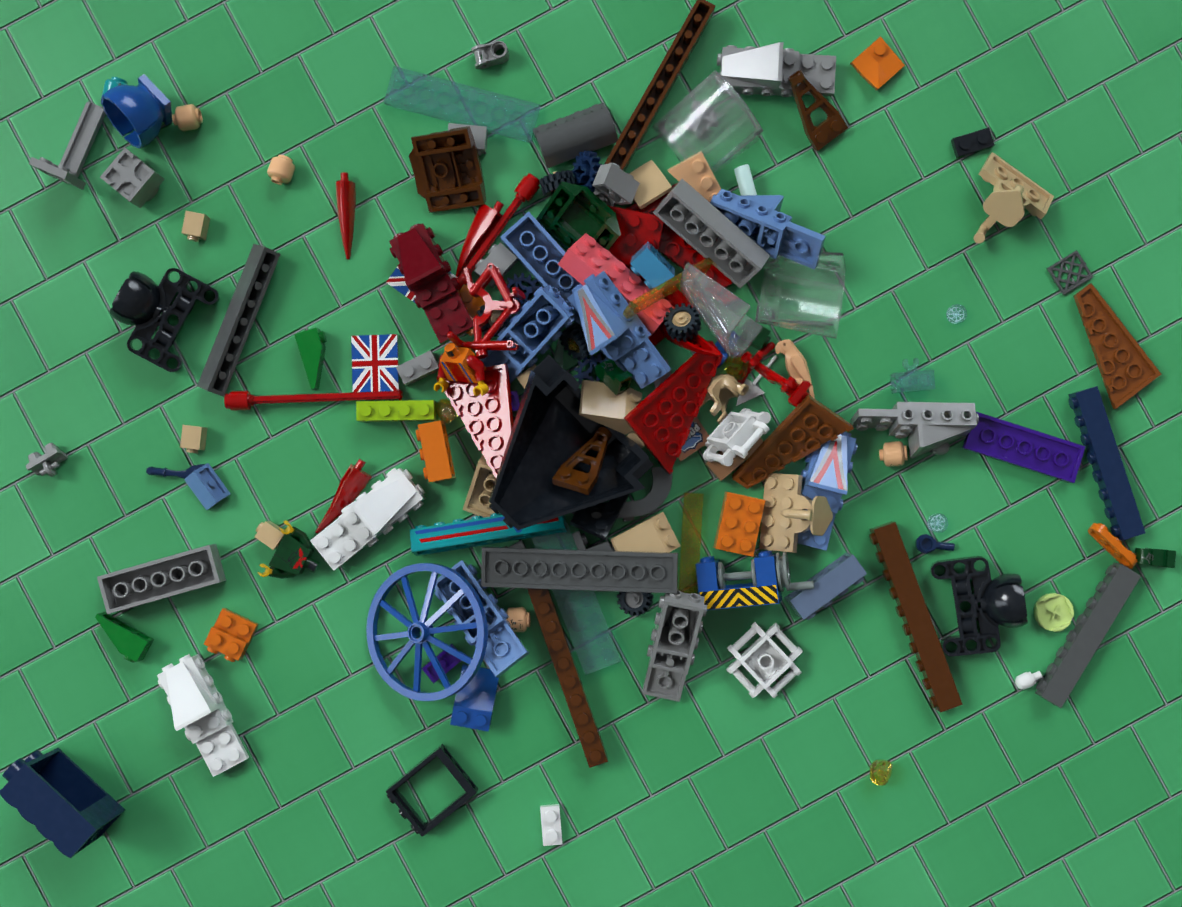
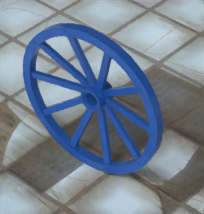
[366,563,488,701]

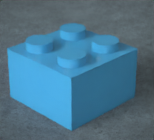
[630,241,675,292]

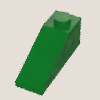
[294,328,327,391]
[95,612,154,662]

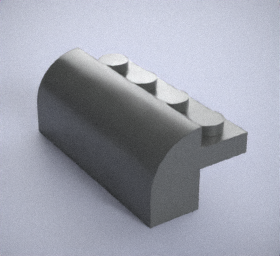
[532,103,618,168]

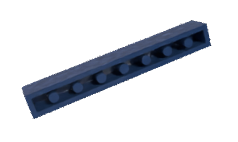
[1068,386,1146,540]

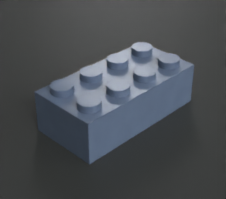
[784,553,867,620]

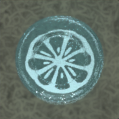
[946,304,967,324]
[927,513,948,533]

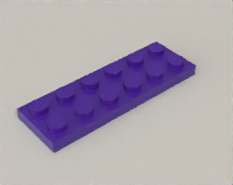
[962,412,1086,483]

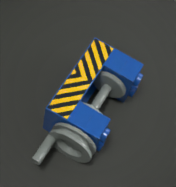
[695,550,814,610]

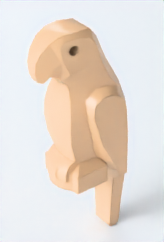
[775,339,815,399]

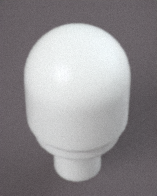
[1015,671,1043,690]

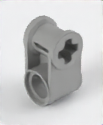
[471,41,509,69]

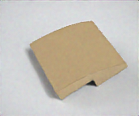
[629,160,673,210]

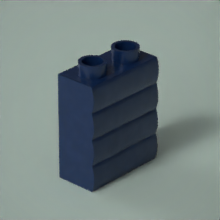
[0,748,125,858]

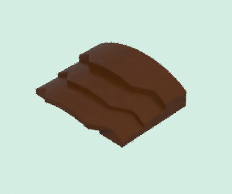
[409,126,486,213]

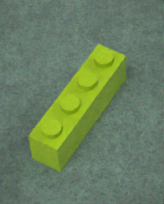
[356,400,437,422]

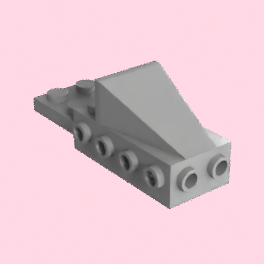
[716,42,836,97]
[850,402,979,458]
[642,590,707,702]

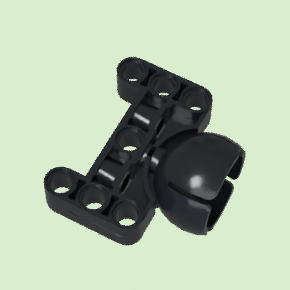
[109,268,220,372]
[931,556,1028,656]

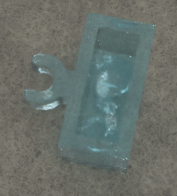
[890,358,935,394]

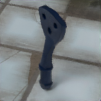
[146,464,205,479]

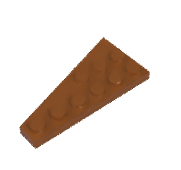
[1073,283,1161,409]
[732,394,854,489]

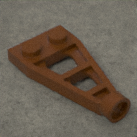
[788,70,848,151]
[552,427,612,495]

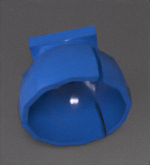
[101,74,172,149]

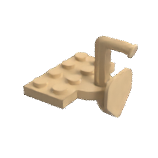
[973,152,1054,244]
[759,473,833,553]

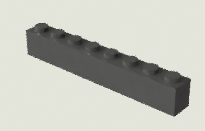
[197,244,281,397]
[1035,563,1141,708]

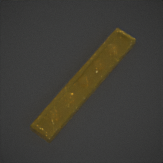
[623,258,713,319]
[678,493,703,594]

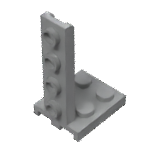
[29,101,106,190]

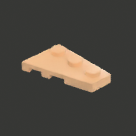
[667,151,721,202]

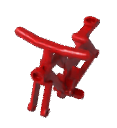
[447,263,526,359]
[737,342,812,407]

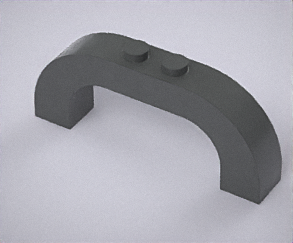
[572,467,672,523]

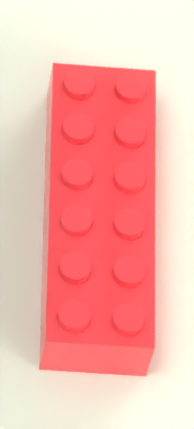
[558,233,675,338]

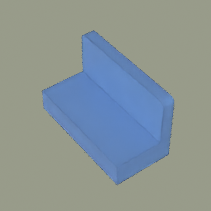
[185,463,231,510]

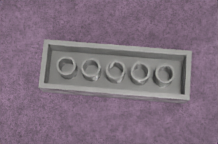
[653,179,770,288]
[97,544,226,614]

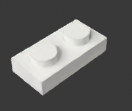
[540,804,563,846]

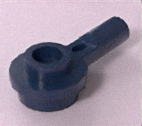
[916,534,955,553]

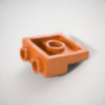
[204,608,259,662]

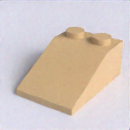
[579,380,642,435]
[463,454,500,518]
[610,512,681,552]

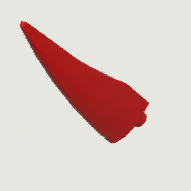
[336,172,356,259]
[456,201,504,277]
[662,324,722,357]
[315,459,372,534]

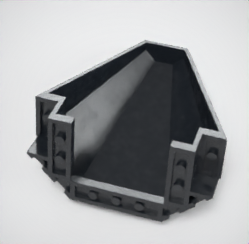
[489,355,654,530]

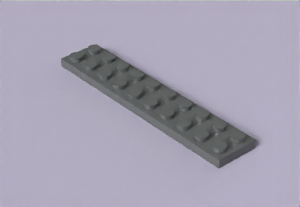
[481,547,678,593]

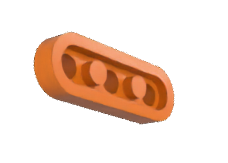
[1088,523,1138,569]

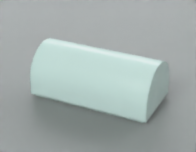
[734,164,757,196]

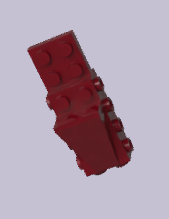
[389,223,474,345]

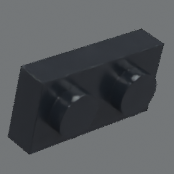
[951,127,994,158]

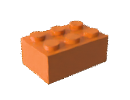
[416,420,456,483]
[713,492,765,557]

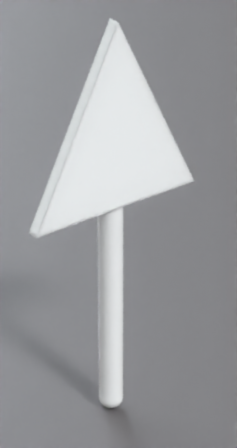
[736,355,777,406]

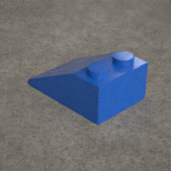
[450,664,499,732]

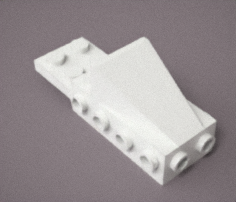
[310,468,426,571]
[157,654,249,777]

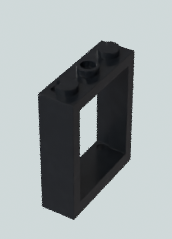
[386,744,478,837]

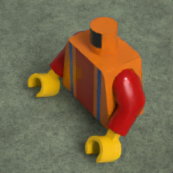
[434,343,489,396]

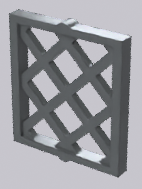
[1046,250,1093,295]

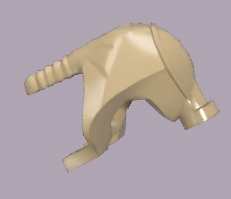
[699,374,749,424]

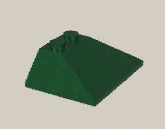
[536,182,621,250]

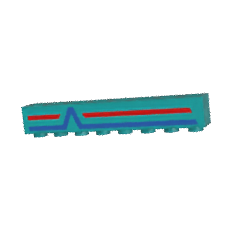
[410,513,567,556]

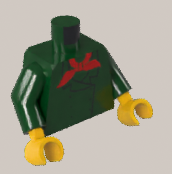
[257,520,320,579]

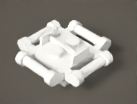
[703,408,771,466]
[726,622,803,699]

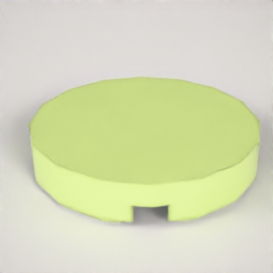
[1034,593,1074,632]

